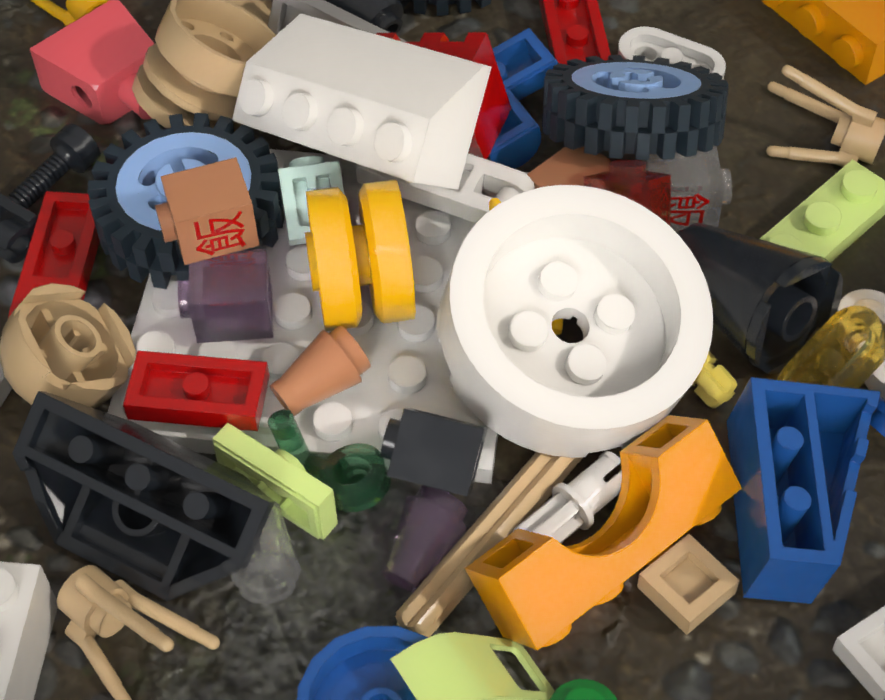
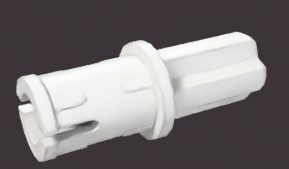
[513,451,622,543]

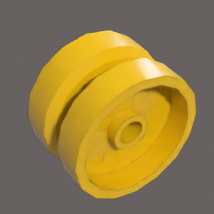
[305,179,416,331]

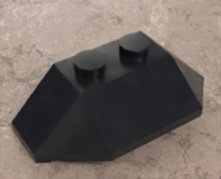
[12,391,275,601]

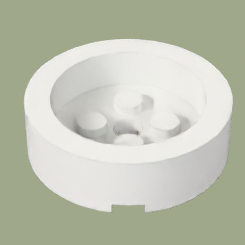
[437,185,713,458]

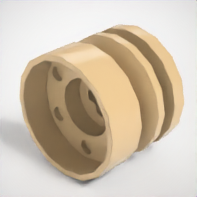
[132,0,276,131]

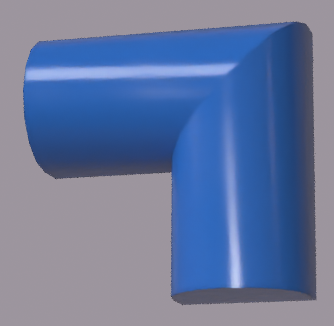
[488,28,559,169]

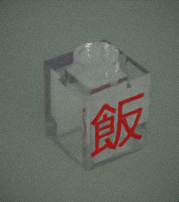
[640,145,732,231]

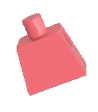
[29,0,155,125]

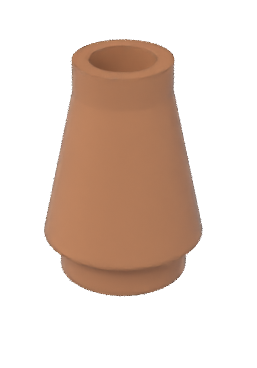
[269,325,371,417]

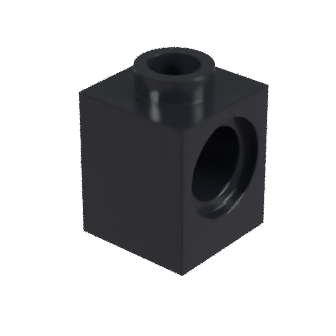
[380,408,488,496]

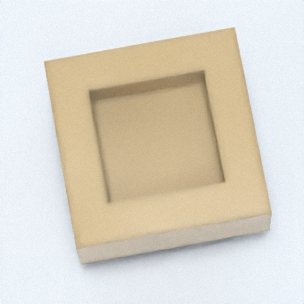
[637,534,740,635]

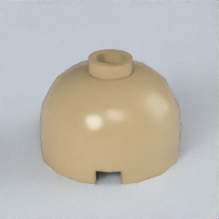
[0,283,136,408]

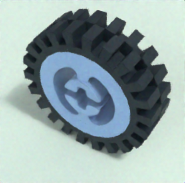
[542,55,729,160]
[87,113,284,290]

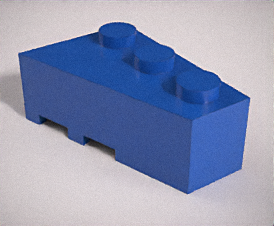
[727,377,881,604]

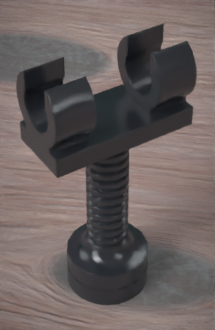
[0,123,101,264]

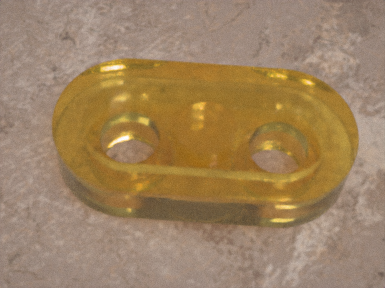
[777,306,885,389]

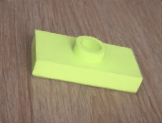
[212,422,338,540]

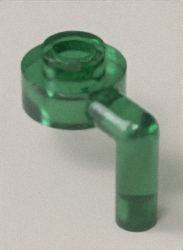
[268,409,391,512]

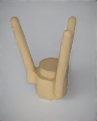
[766,65,885,167]
[56,565,220,700]

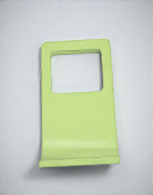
[390,632,555,700]

